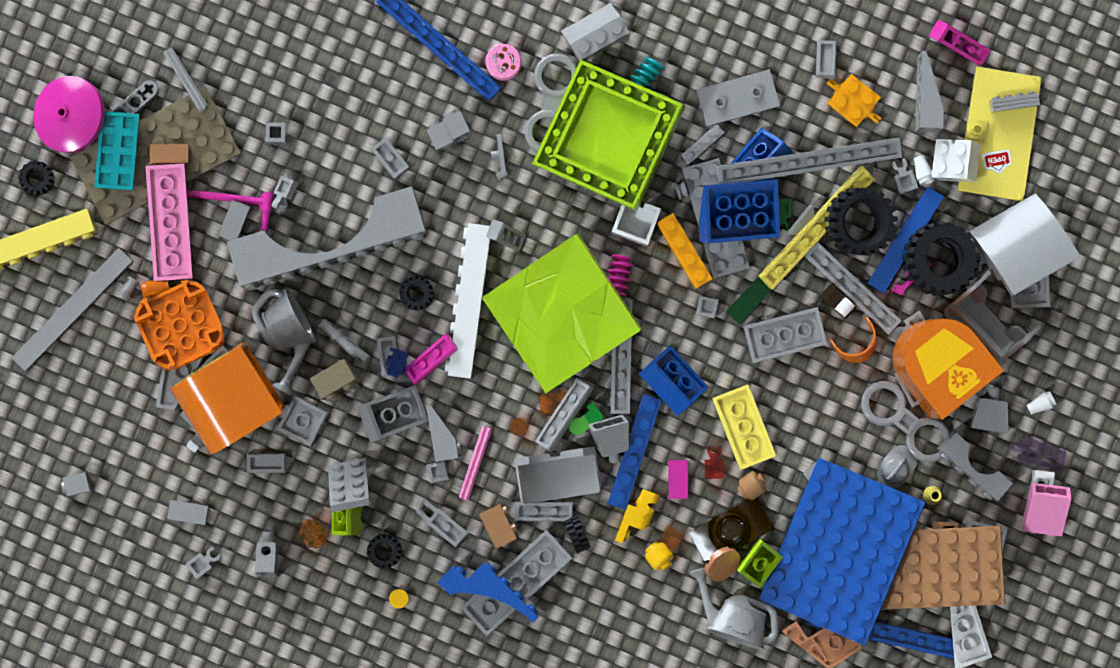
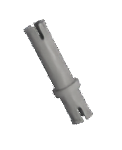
[318,319,369,365]

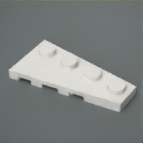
[950,606,992,668]

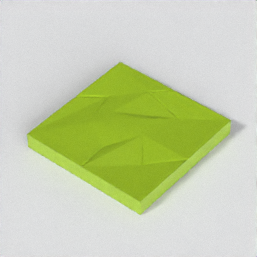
[532,59,685,211]
[482,233,642,393]

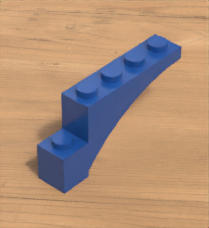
[437,562,539,623]

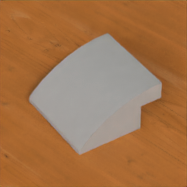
[969,193,1081,296]

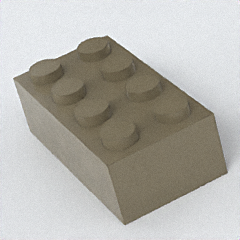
[310,359,361,402]

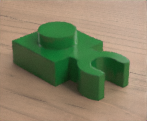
[779,199,792,231]

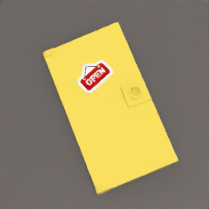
[957,66,1042,202]

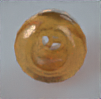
[299,519,327,549]

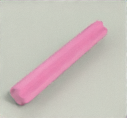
[459,426,492,500]

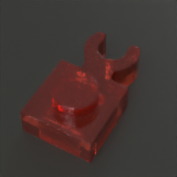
[704,446,724,479]

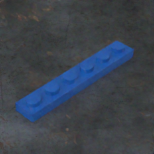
[607,394,662,510]

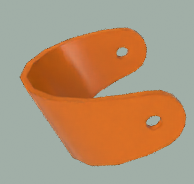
[829,316,876,363]

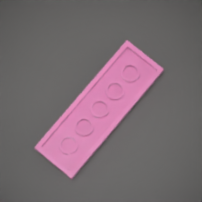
[146,164,193,281]

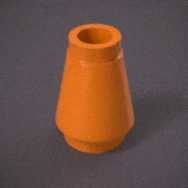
[140,280,169,299]

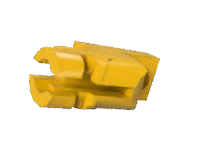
[615,489,660,543]

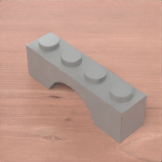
[937,432,1013,501]

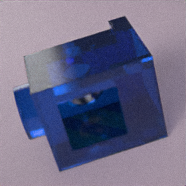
[385,347,410,378]

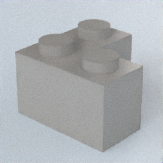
[427,110,471,152]

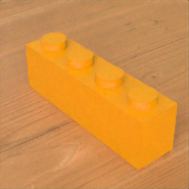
[656,213,713,290]

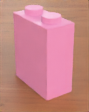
[1022,483,1071,536]

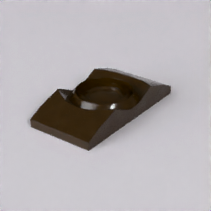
[688,498,774,564]

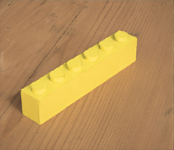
[0,209,98,270]

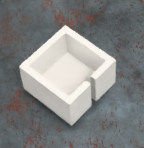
[932,139,981,182]
[611,203,661,246]

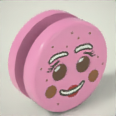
[486,44,521,81]

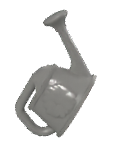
[252,288,316,395]
[689,567,779,650]

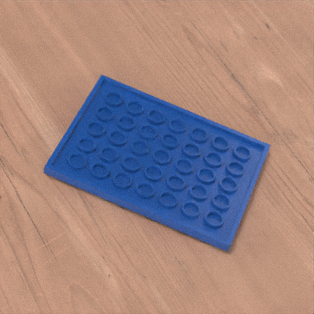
[759,458,926,646]

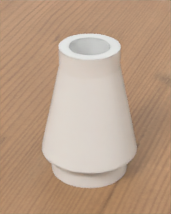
[914,156,934,185]
[1027,391,1057,415]

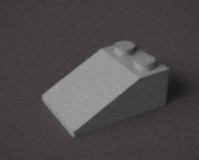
[357,385,429,443]

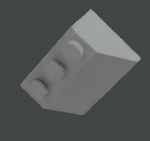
[561,3,630,62]

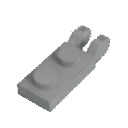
[416,500,468,547]

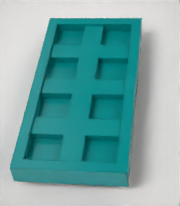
[94,111,140,191]

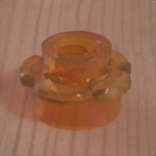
[510,417,529,436]

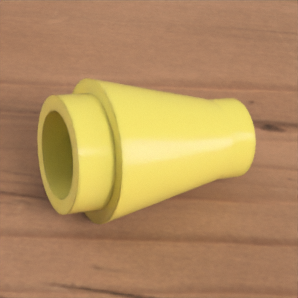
[923,486,942,505]

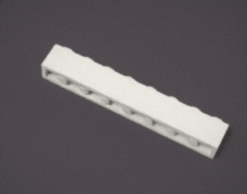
[445,223,490,379]

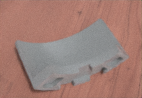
[514,446,602,504]

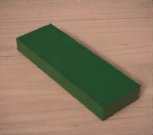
[726,277,772,325]

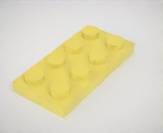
[712,385,776,470]

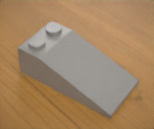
[915,51,947,133]

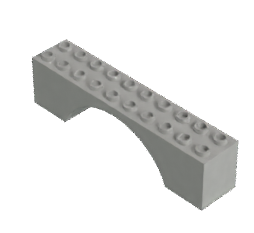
[227,186,427,291]

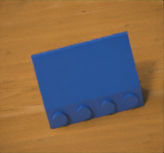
[699,179,780,244]

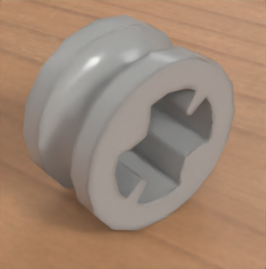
[674,181,688,200]

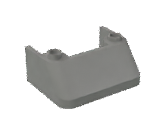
[944,271,1041,364]

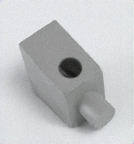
[969,388,1008,434]
[588,415,629,463]
[255,532,279,578]

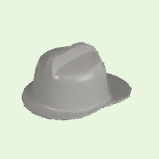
[877,445,917,488]

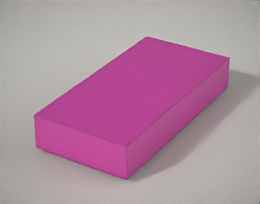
[668,460,688,499]

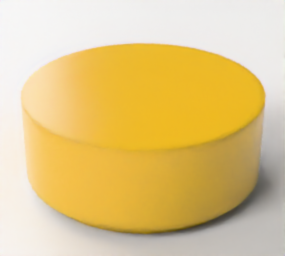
[389,589,409,609]

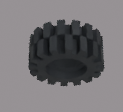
[18,160,54,196]
[399,276,434,311]
[563,516,591,553]
[367,534,402,569]

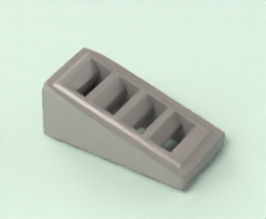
[486,220,526,252]

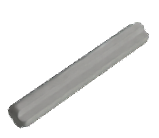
[164,48,208,112]

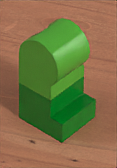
[569,402,604,435]

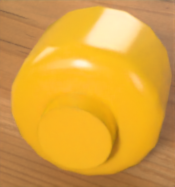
[645,542,674,571]

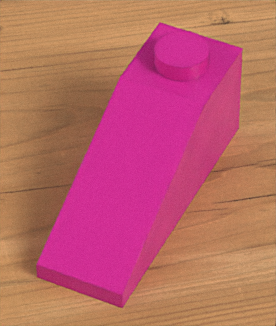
[929,20,991,67]

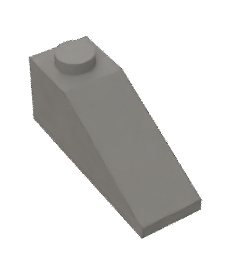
[426,404,462,462]

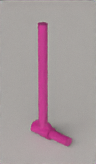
[187,189,274,231]

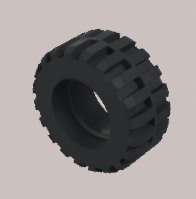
[902,221,980,296]

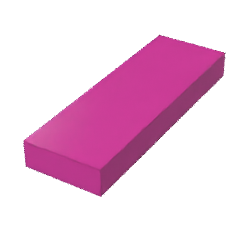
[405,334,458,385]

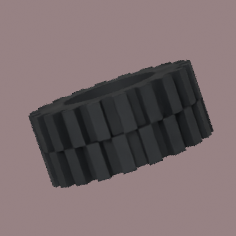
[824,188,898,256]

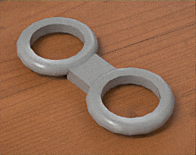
[525,54,577,152]
[861,381,950,463]

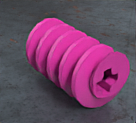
[607,254,634,296]

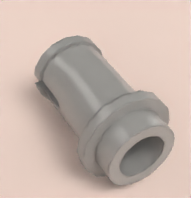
[118,276,139,301]

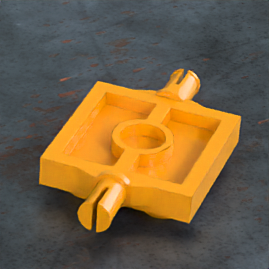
[826,74,881,128]

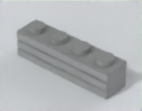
[989,91,1040,113]
[681,124,725,166]

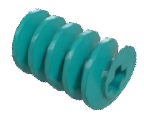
[630,57,666,89]

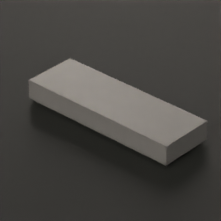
[515,502,573,521]

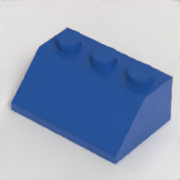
[730,128,795,182]
[639,345,709,416]

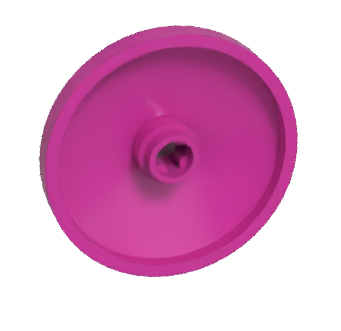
[33,76,105,153]

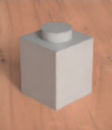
[266,123,287,145]
[61,472,93,496]

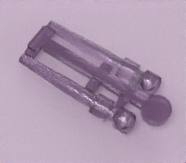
[1012,437,1066,471]

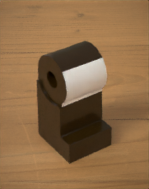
[818,283,856,319]

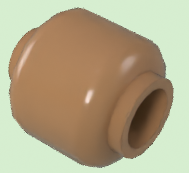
[738,471,767,500]

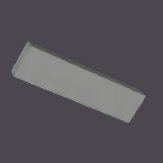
[535,378,593,452]

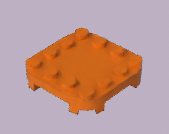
[134,280,225,371]

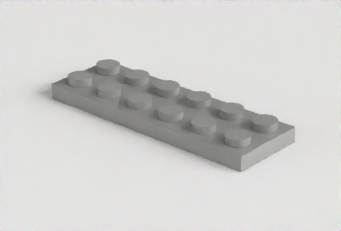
[682,158,750,279]
[461,530,572,636]

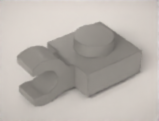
[272,176,298,212]

